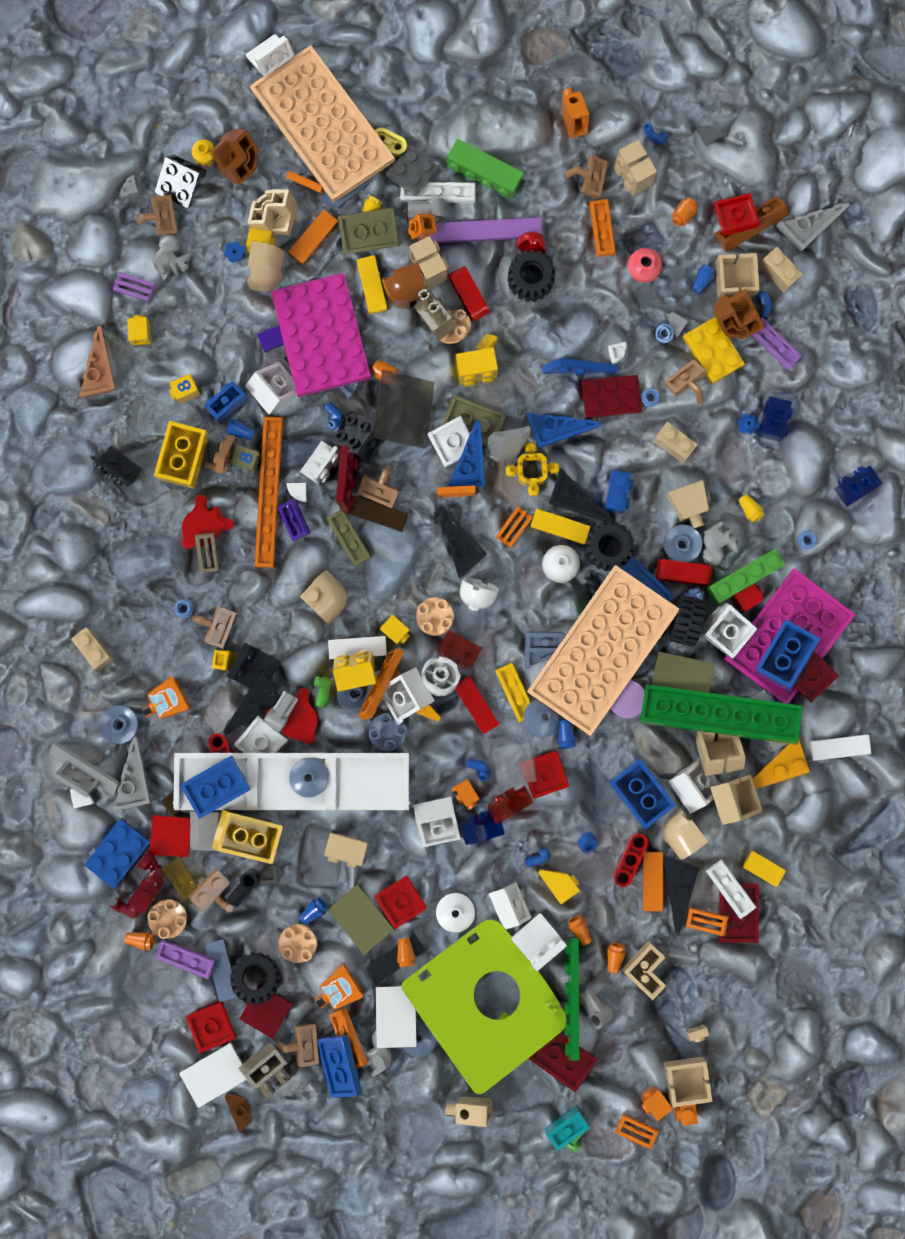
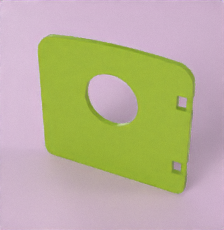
[401,920,566,1094]

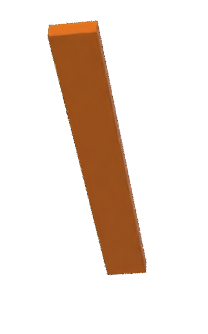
[254,416,283,568]

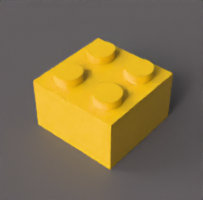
[456,347,498,387]
[332,650,377,691]

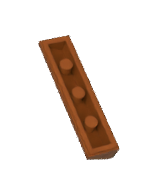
[714,196,788,252]

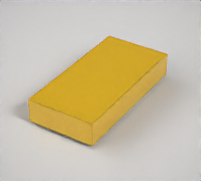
[742,850,786,887]

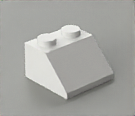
[245,362,297,414]
[701,602,757,658]
[383,667,435,723]
[668,758,720,814]
[413,797,460,847]

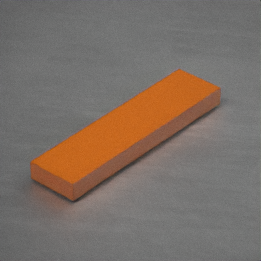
[358,649,404,720]

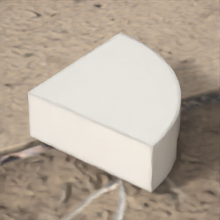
[607,342,627,365]
[287,483,307,503]
[70,789,94,808]

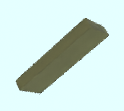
[326,509,371,567]

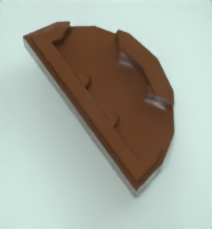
[224,1093,252,1133]

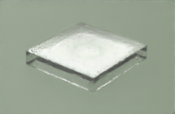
[493,743,537,786]

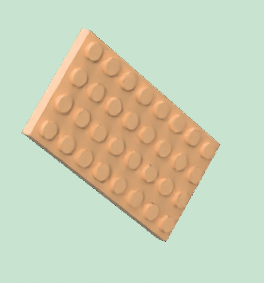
[250,45,395,203]
[527,565,679,736]

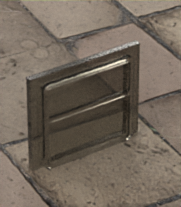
[373,370,435,449]

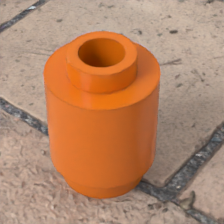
[671,197,698,227]
[371,360,400,386]

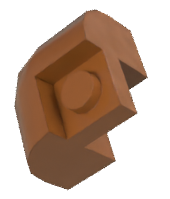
[209,129,259,185]
[382,262,426,309]
[713,289,765,340]

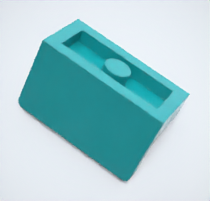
[544,1106,590,1152]

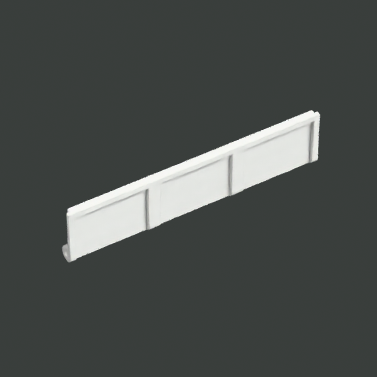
[173,753,411,810]

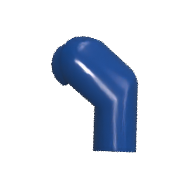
[643,123,668,145]
[755,291,772,319]
[324,402,342,430]
[466,758,490,782]
[524,847,551,867]

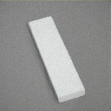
[400,182,475,203]

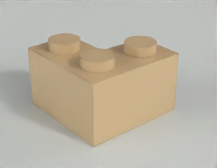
[622,941,666,1000]

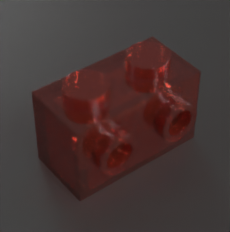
[437,630,482,670]
[487,786,534,823]

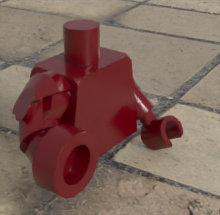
[110,850,164,919]

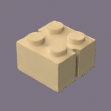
[614,140,657,196]
[409,236,449,290]
[715,253,759,299]
[696,731,746,776]
[710,774,763,825]
[664,1057,712,1107]

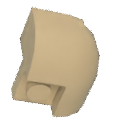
[247,189,298,239]
[247,241,284,291]
[299,570,347,625]
[662,808,708,859]

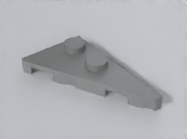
[776,203,850,252]
[113,737,151,811]

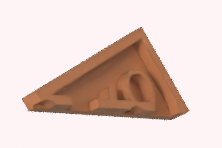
[79,326,117,399]

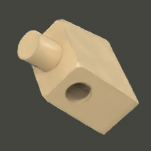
[666,480,709,529]
[445,1097,492,1127]

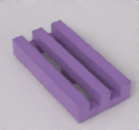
[113,272,156,303]

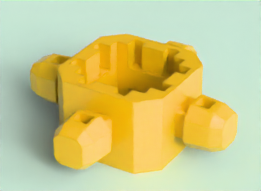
[505,442,559,497]

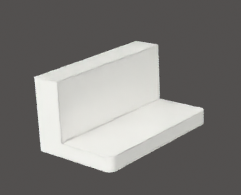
[489,882,531,929]

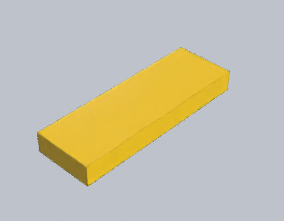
[356,255,387,315]
[530,508,590,545]
[495,663,531,723]

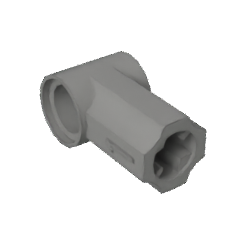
[408,197,445,221]
[263,691,299,732]
[579,987,613,1030]

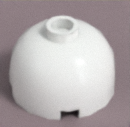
[542,545,580,583]
[460,578,499,611]
[421,657,460,696]

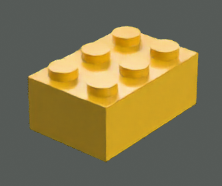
[154,421,210,489]
[212,810,283,864]

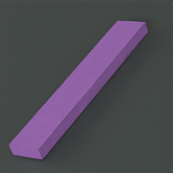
[430,218,542,243]

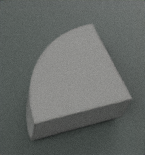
[120,175,140,200]
[668,312,688,338]

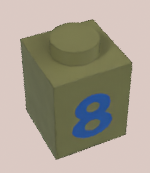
[230,445,261,473]

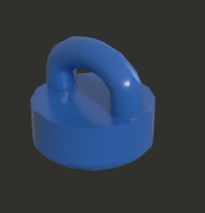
[577,832,598,853]

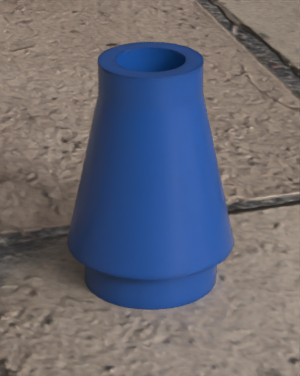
[692,264,716,294]
[226,418,255,441]
[558,720,577,749]
[299,897,328,925]

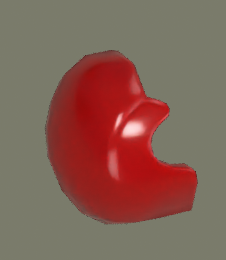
[517,231,546,255]

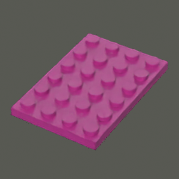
[271,273,371,397]
[724,568,856,704]

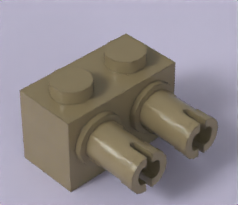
[414,289,457,341]
[238,1042,291,1099]

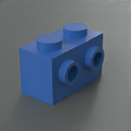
[204,380,248,424]
[604,470,633,514]

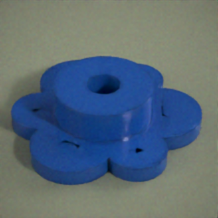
[224,241,246,263]
[737,413,760,435]

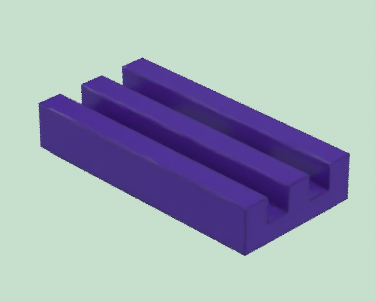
[278,499,311,541]

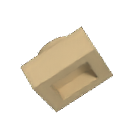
[685,1024,709,1042]

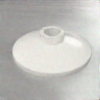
[436,893,475,932]

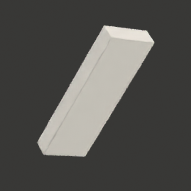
[328,636,387,660]
[810,735,871,761]
[705,859,757,919]

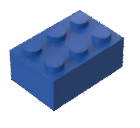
[756,619,820,692]
[607,758,676,829]

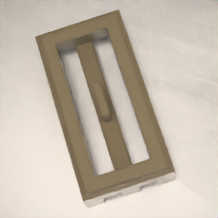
[195,532,220,573]

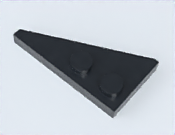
[549,468,614,523]
[439,505,487,579]
[223,669,281,736]
[663,856,700,933]

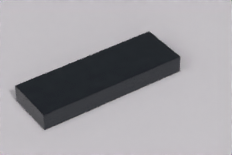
[367,934,426,984]

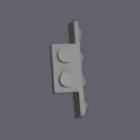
[50,742,119,798]

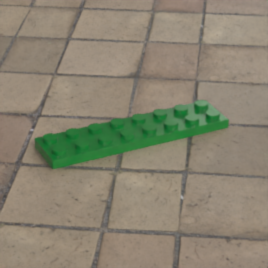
[640,684,802,745]

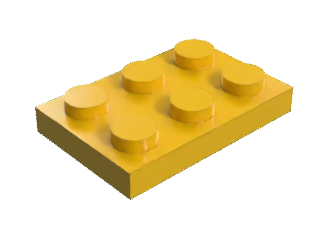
[682,317,745,385]

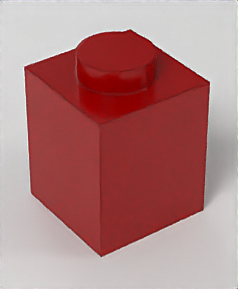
[731,584,764,613]

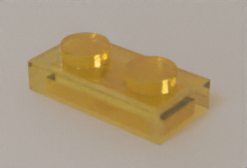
[163,857,198,901]

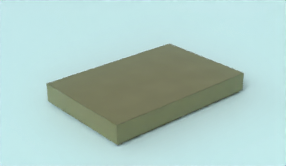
[338,207,399,254]
[442,395,507,448]
[651,651,715,693]
[328,884,394,955]

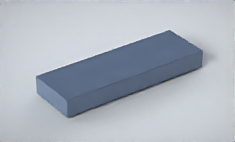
[205,939,237,1002]

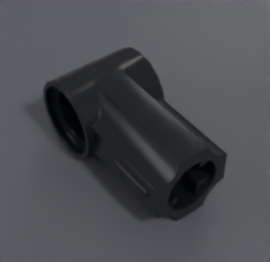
[225,869,260,908]

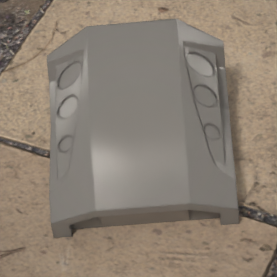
[485,426,531,462]
[190,811,222,851]

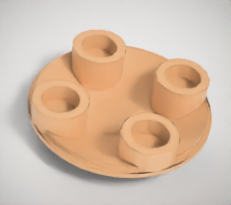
[440,309,471,344]
[416,597,454,636]
[148,899,187,939]
[278,924,317,963]

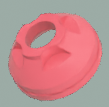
[628,248,662,283]

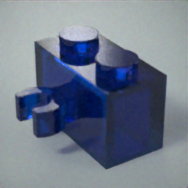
[757,396,793,442]
[834,465,883,507]
[460,810,505,845]

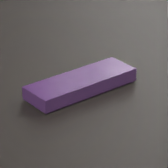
[751,317,802,370]
[155,939,217,979]

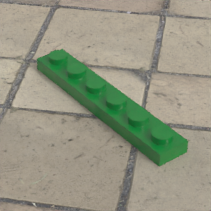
[565,938,579,1061]

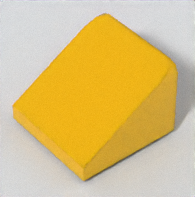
[475,334,497,350]
[212,650,238,671]

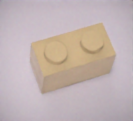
[759,247,803,293]
[653,422,698,463]
[71,627,115,671]
[324,832,369,868]

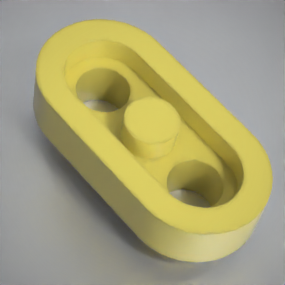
[374,128,407,157]

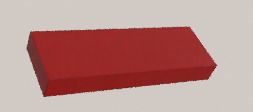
[455,676,499,735]

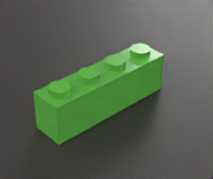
[447,138,524,199]
[706,548,785,605]

